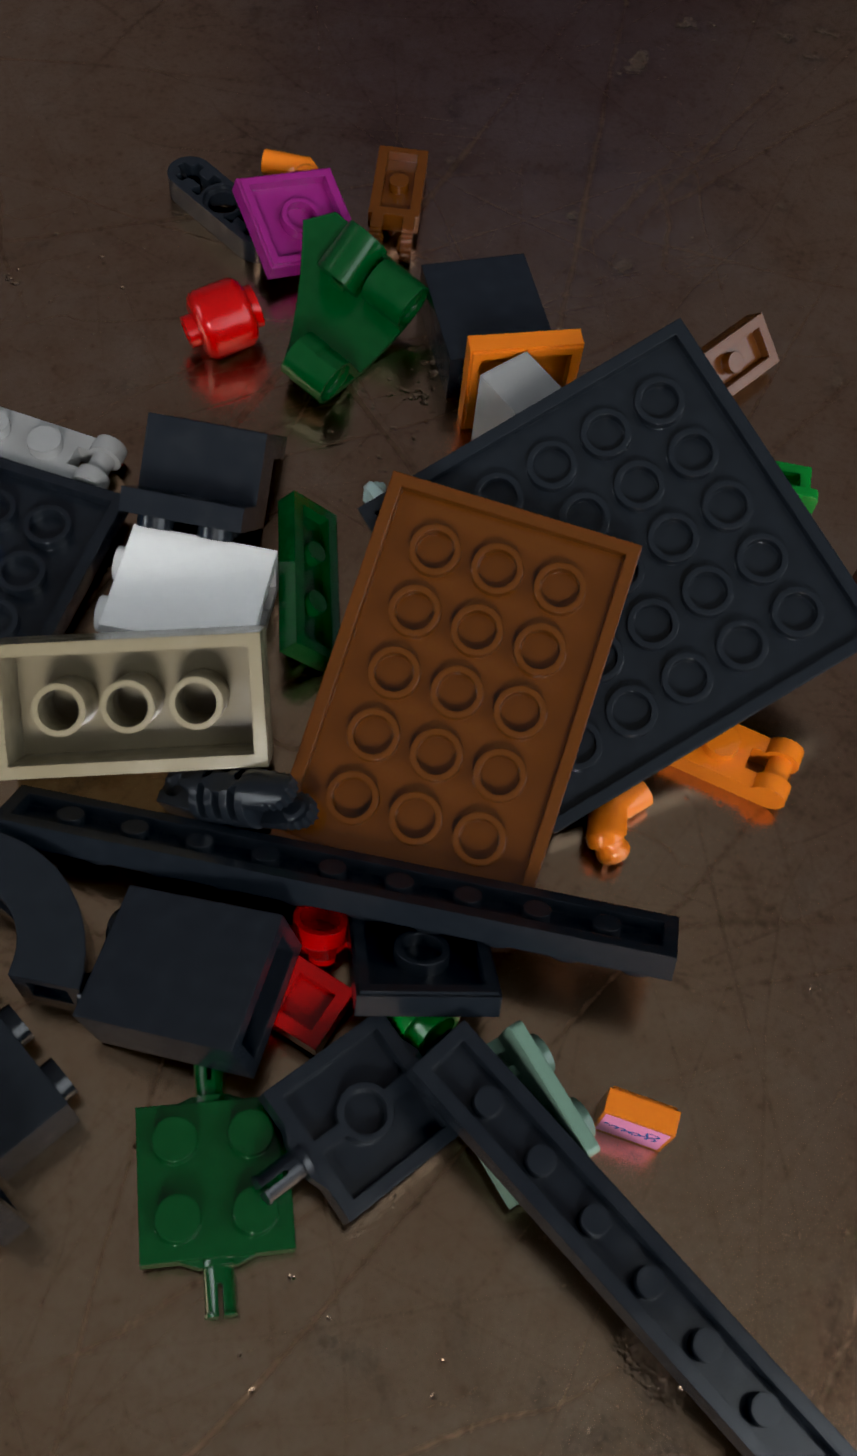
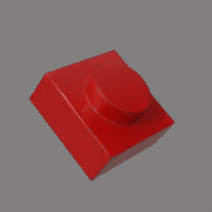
[272,956,353,1055]

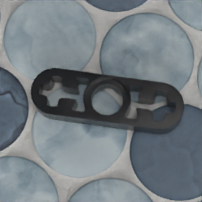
[167,156,261,263]

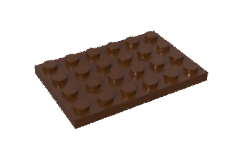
[270,470,643,888]

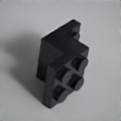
[118,412,287,542]

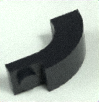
[0,833,96,1008]

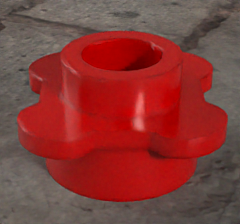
[290,905,348,967]

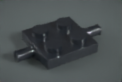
[251,1016,459,1225]

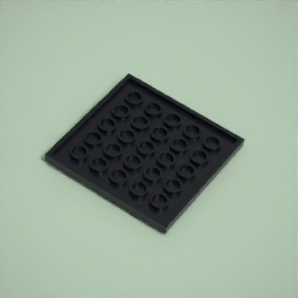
[357,318,857,835]

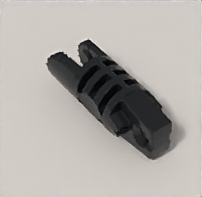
[156,768,320,830]

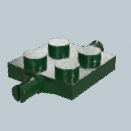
[135,1064,296,1320]

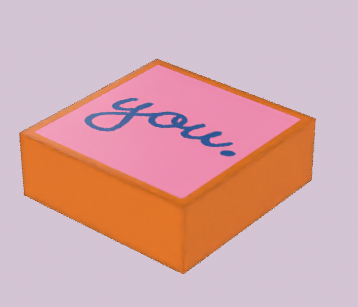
[593,1086,681,1152]

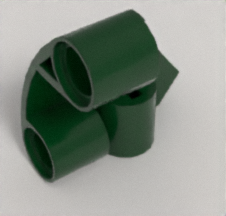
[281,212,429,403]

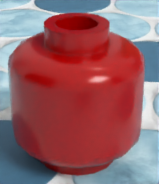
[179,277,265,360]

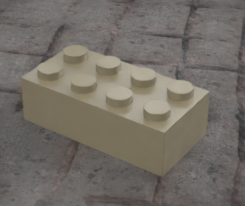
[0,625,274,781]

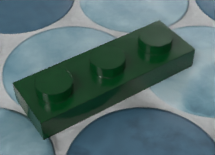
[278,490,340,673]

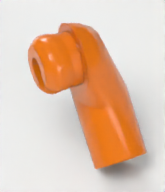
[261,148,318,175]
[585,781,653,866]

